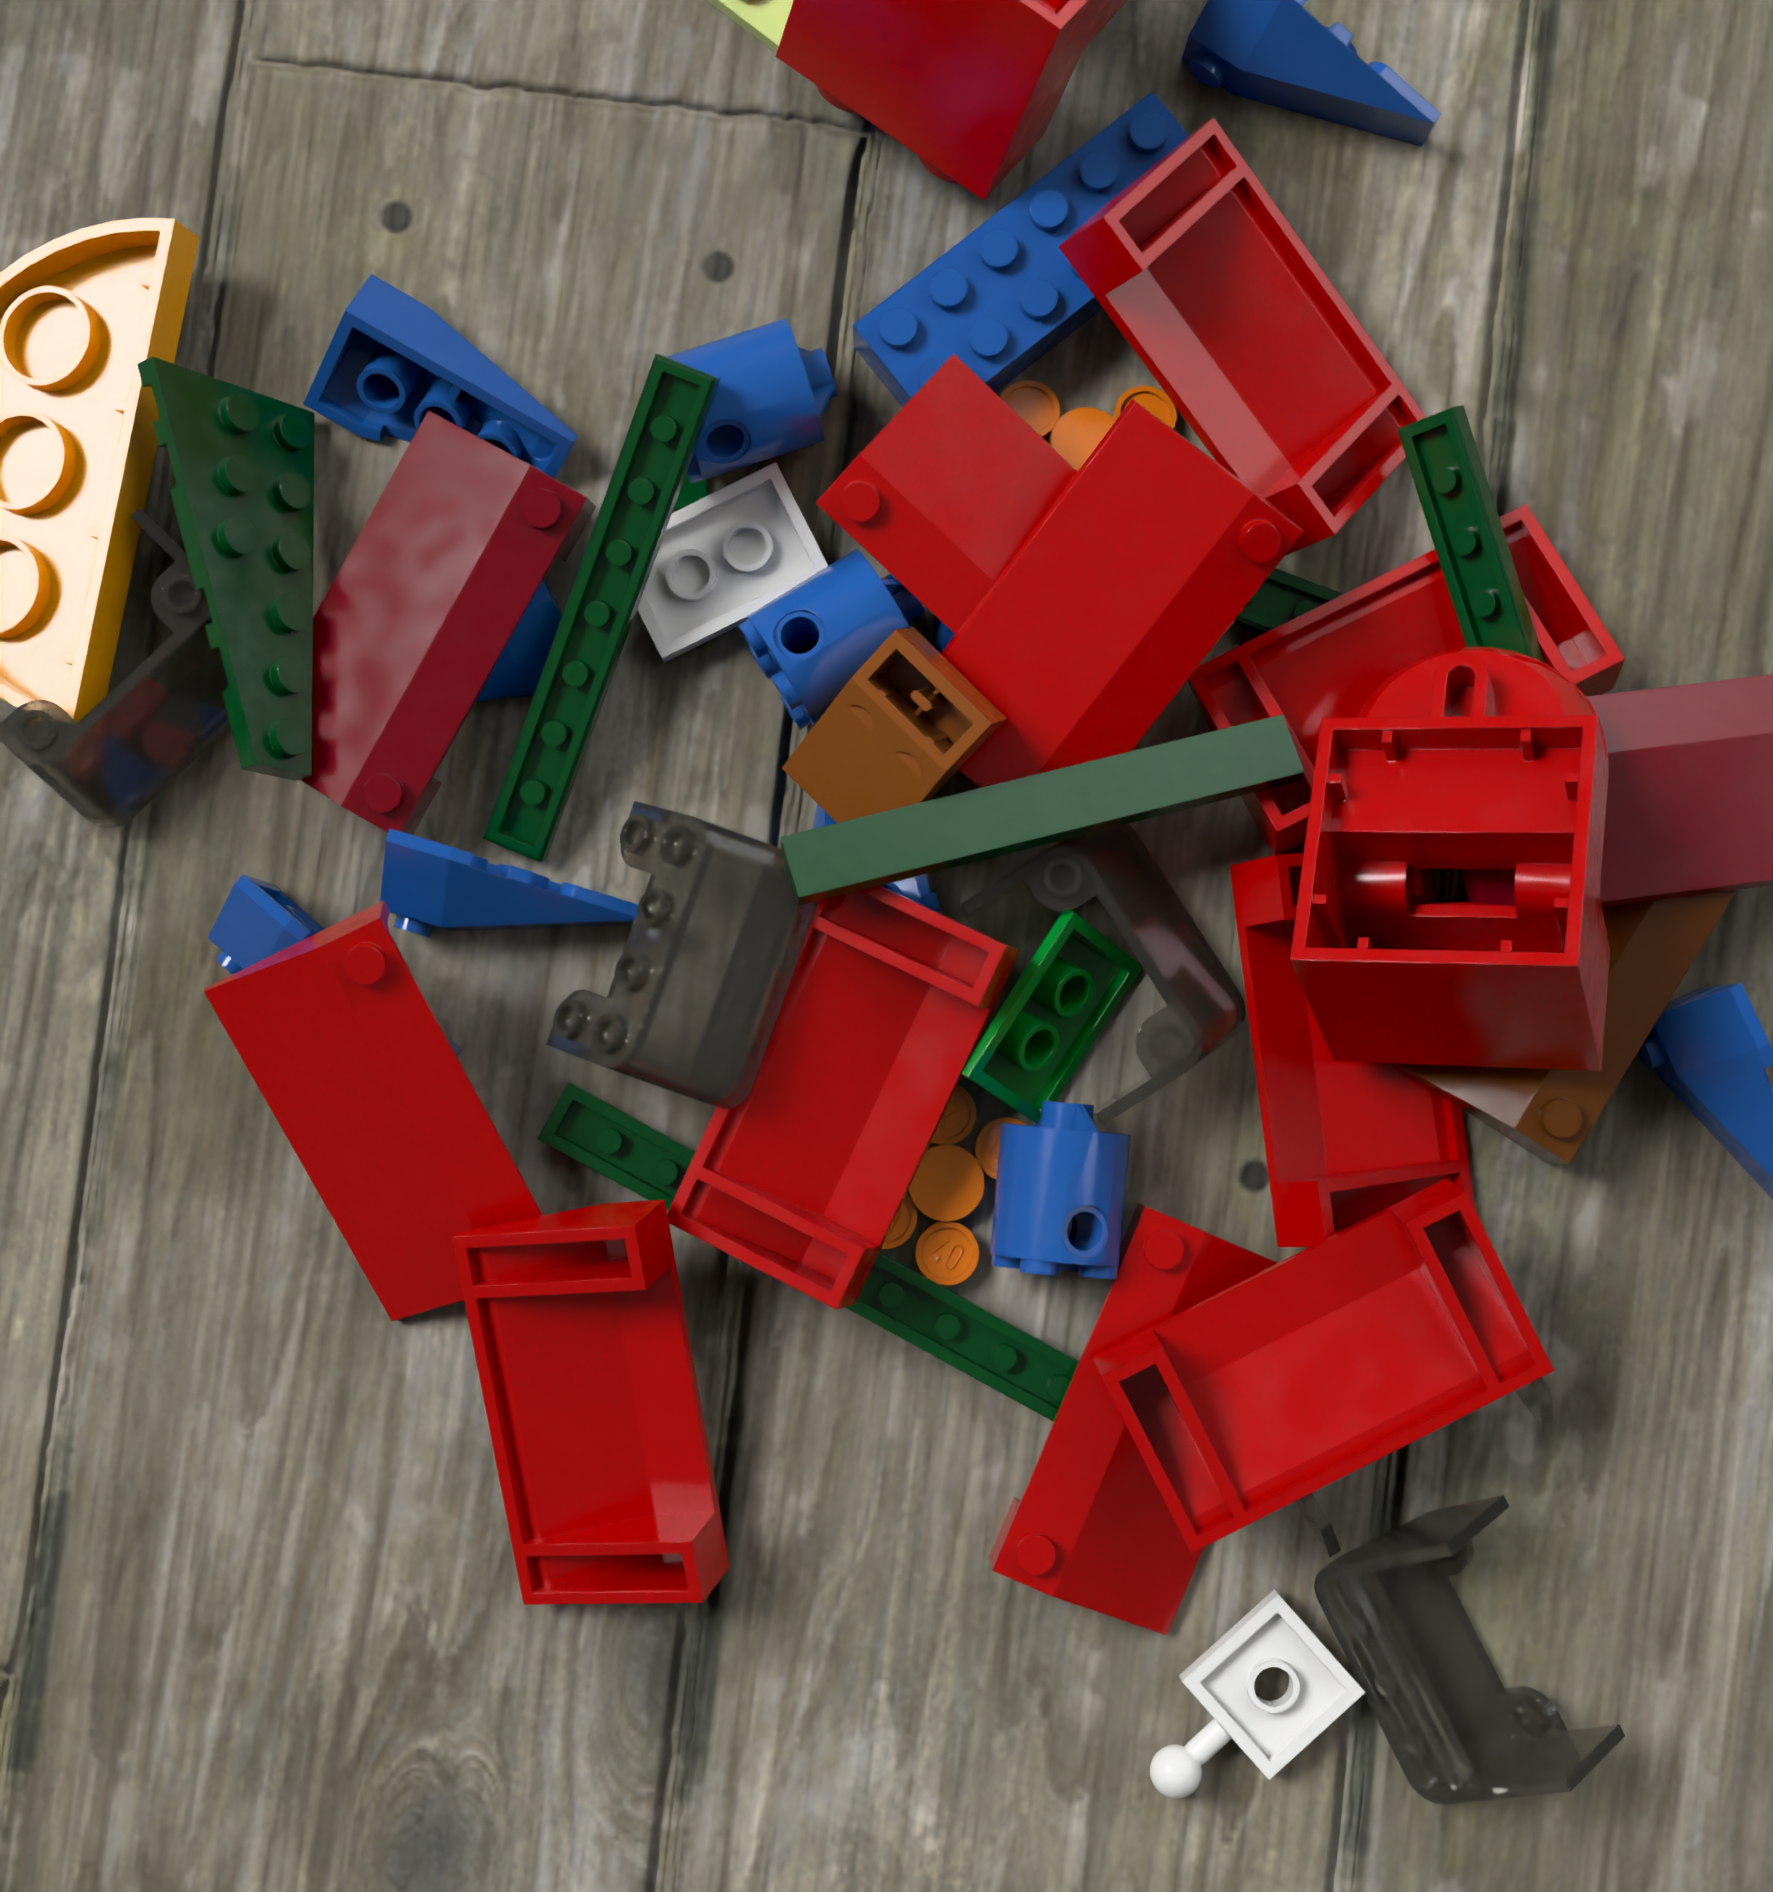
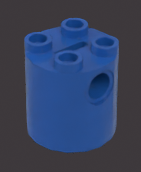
[652,318,837,484]
[738,549,924,730]
[990,1101,1131,1279]

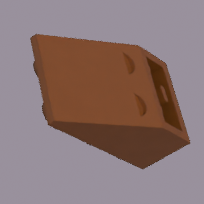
[782,627,1007,823]

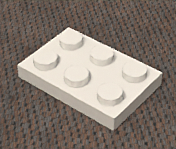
[637,462,828,663]

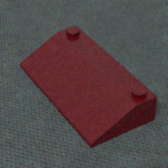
[301,410,596,835]
[1461,674,1773,907]

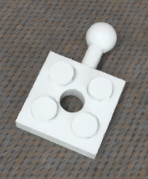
[1150,1589,1365,1799]

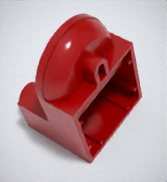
[775,0,1128,200]
[1290,647,1610,1071]

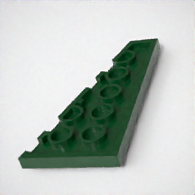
[137,356,315,781]

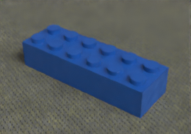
[853,91,1189,408]

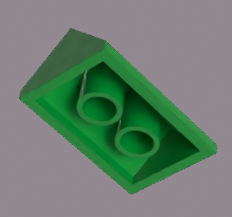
[961,908,1143,1124]

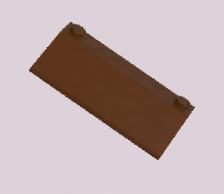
[1392,890,1737,1164]

